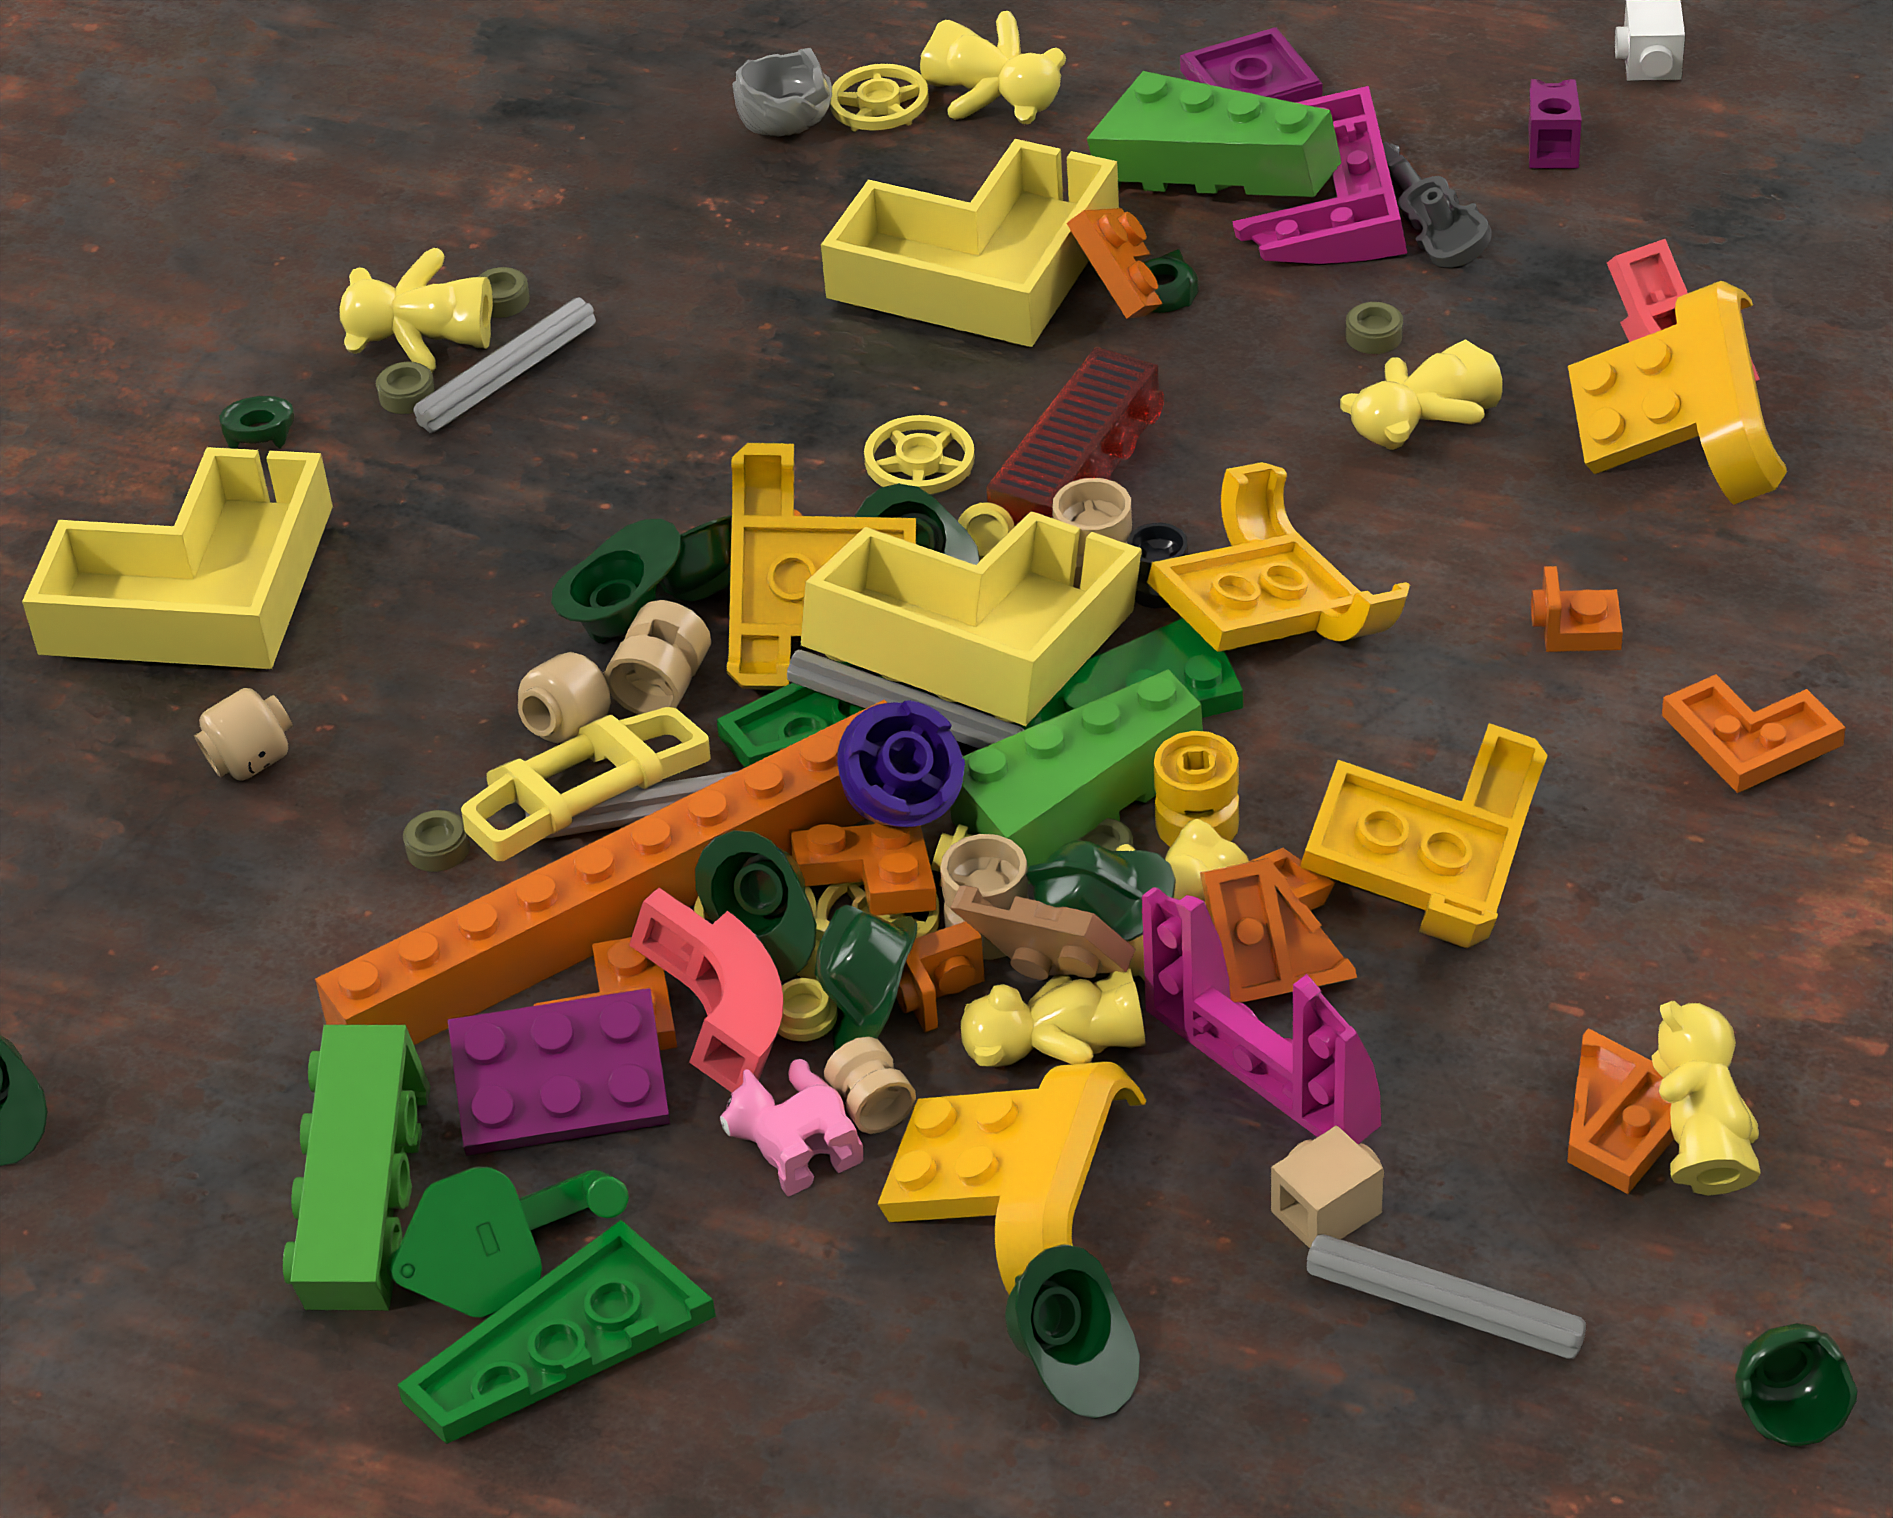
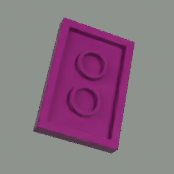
[448,988,670,1156]

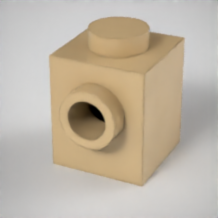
[1271,1125,1384,1248]

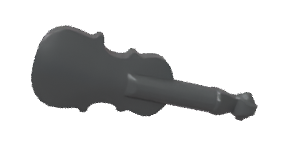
[1383,142,1492,268]

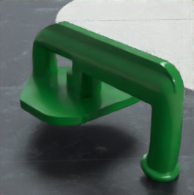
[386,1167,629,1317]

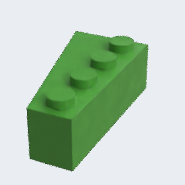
[1087,71,1341,197]
[950,669,1203,885]
[283,1025,431,1311]

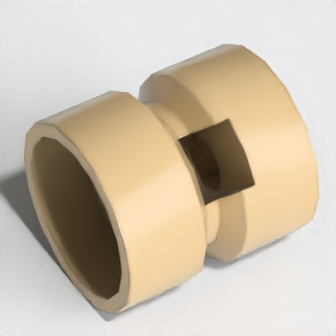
[1053,478,1132,589]
[604,600,711,715]
[940,834,1029,960]

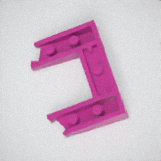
[1232,86,1407,264]
[1142,887,1381,1144]

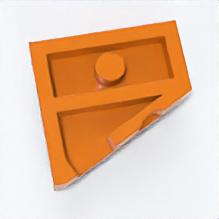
[1200,858,1357,1003]
[1567,1028,1674,1194]

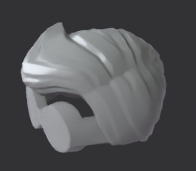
[732,48,832,137]

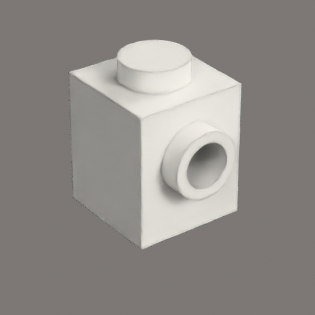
[1615,0,1685,81]

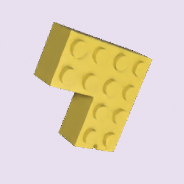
[821,139,1119,347]
[22,447,333,669]
[801,511,1142,726]

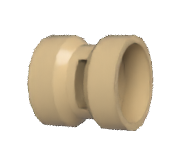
[824,1037,916,1134]

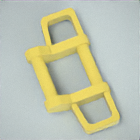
[461,707,711,861]

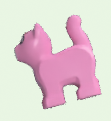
[720,1059,863,1196]

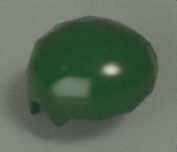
[1735,1323,1857,1448]

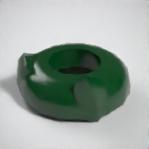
[1143,249,1199,313]
[219,396,294,449]

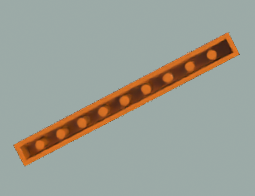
[315,699,887,1045]

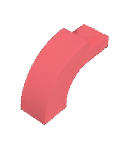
[1607,239,1760,382]
[629,888,783,1092]

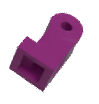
[1528,79,1582,168]

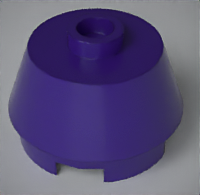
[837,700,965,827]

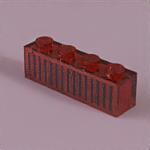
[986,347,1164,526]

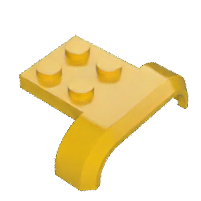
[1568,281,1787,505]
[727,443,916,690]
[1147,462,1410,652]
[1300,723,1548,948]
[878,1062,1146,1295]

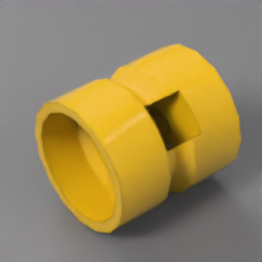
[1154,731,1239,847]

